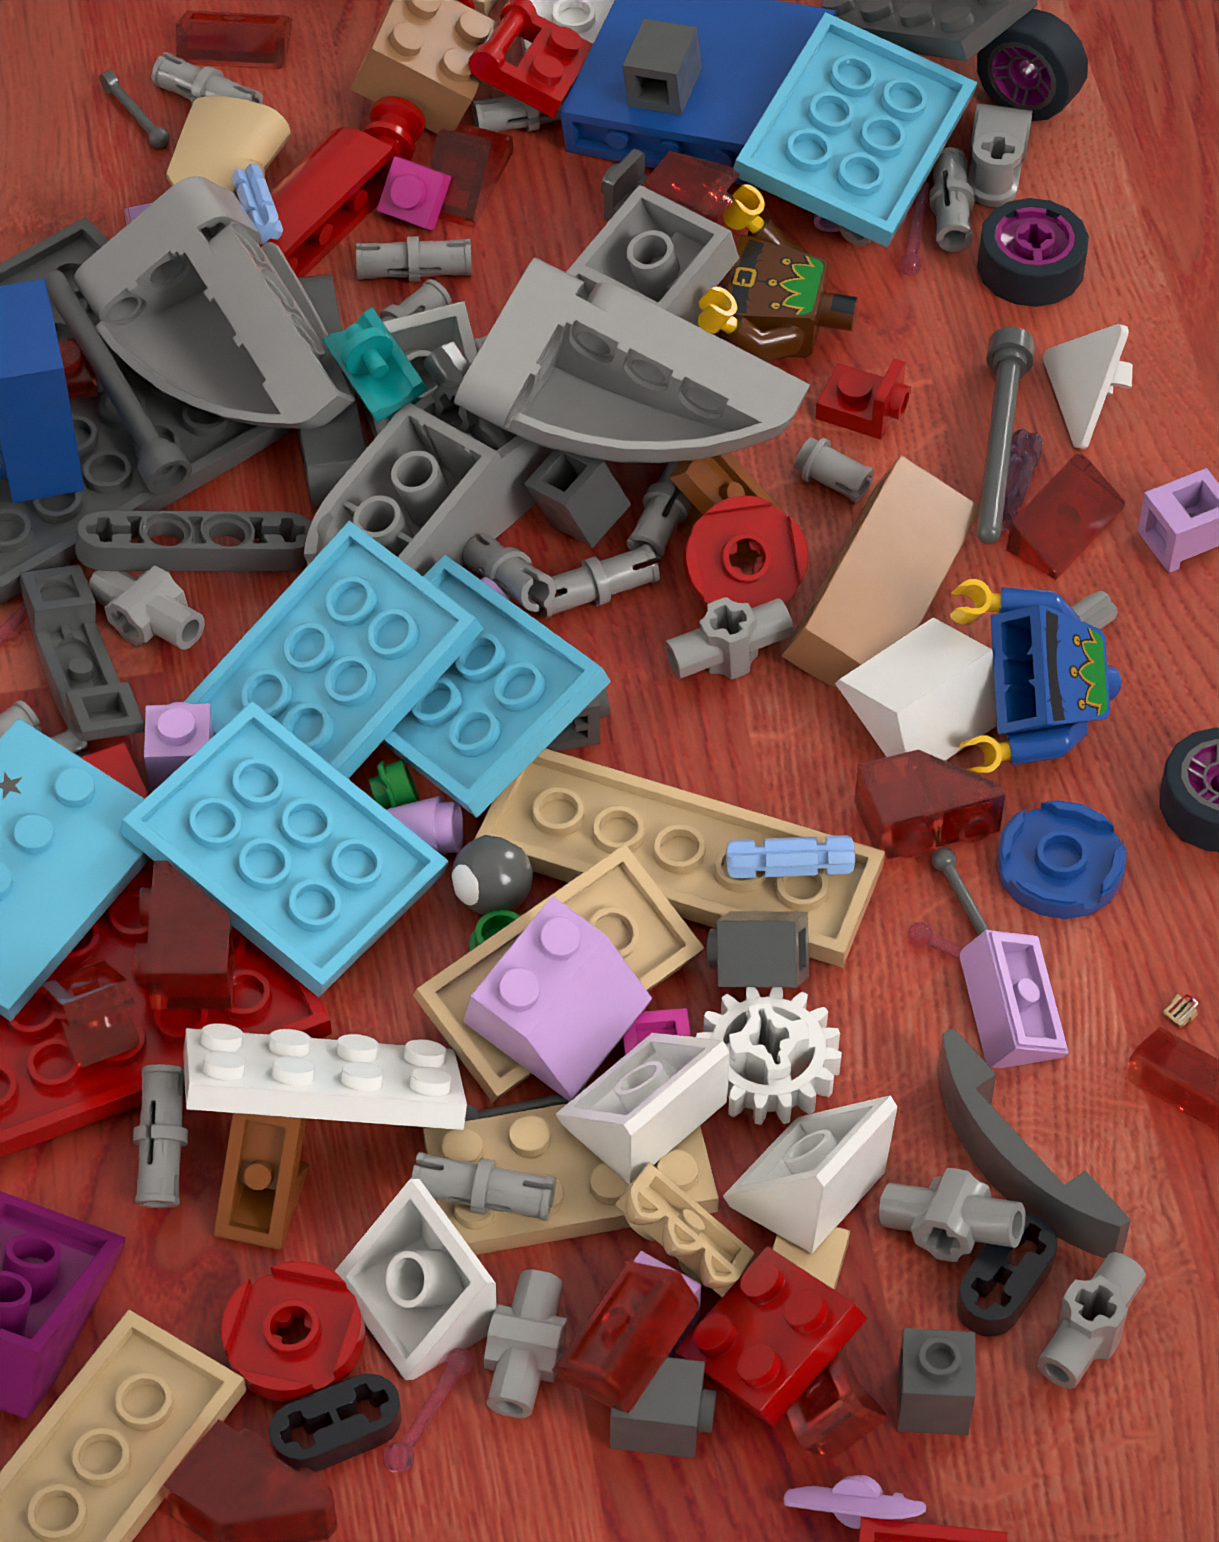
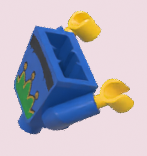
[950,579,1122,776]

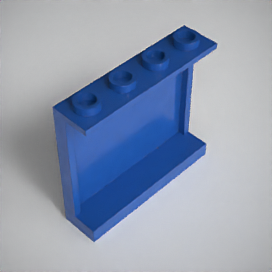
[560,0,836,187]

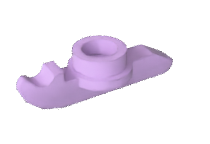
[784,1475,926,1529]

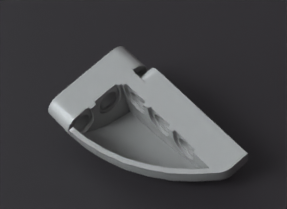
[74,176,356,429]
[454,257,810,463]

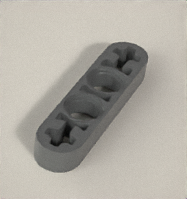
[75,510,312,571]

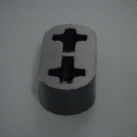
[957,1213,1057,1336]
[269,1373,402,1475]

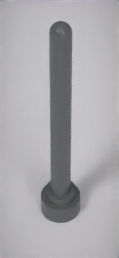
[43,270,192,494]
[976,327,1035,544]

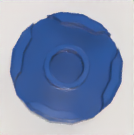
[996,800,1127,919]

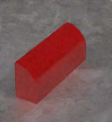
[259,127,394,278]

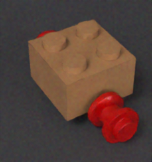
[350,0,499,161]

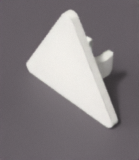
[1043,324,1133,449]

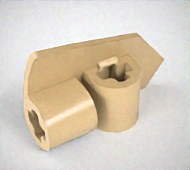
[166,96,291,202]

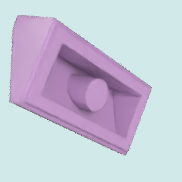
[960,930,1069,1068]

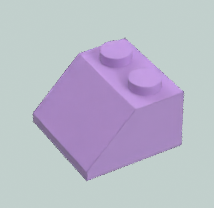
[463,896,652,1102]

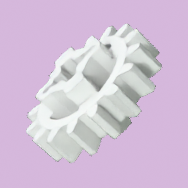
[696,987,842,1125]

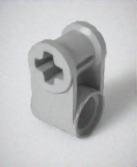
[968,103,1033,207]

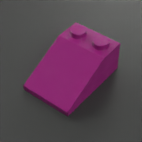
[0,1191,126,1419]

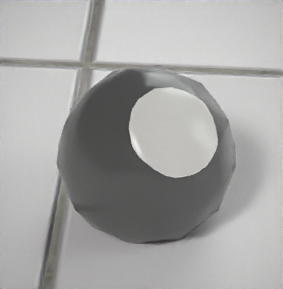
[451,835,534,915]

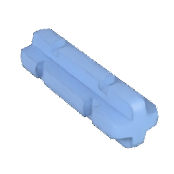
[232,164,283,244]
[726,835,855,879]

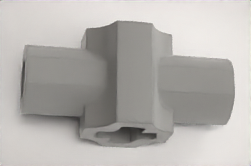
[89,565,205,650]
[664,597,794,680]
[879,1168,1025,1262]
[1037,1252,1146,1389]
[484,1269,567,1418]

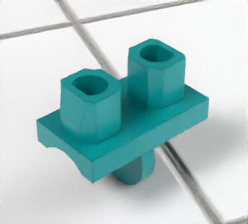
[322,307,428,423]

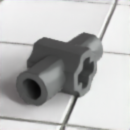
[423,342,517,450]

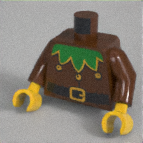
[698,184,858,363]

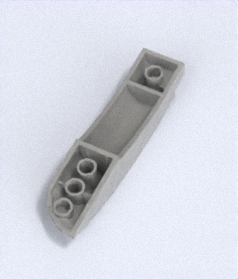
[304,185,739,576]

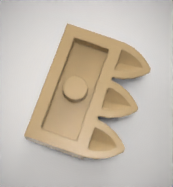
[615,1162,755,1297]

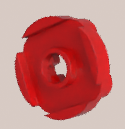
[683,496,808,611]
[221,1261,365,1402]

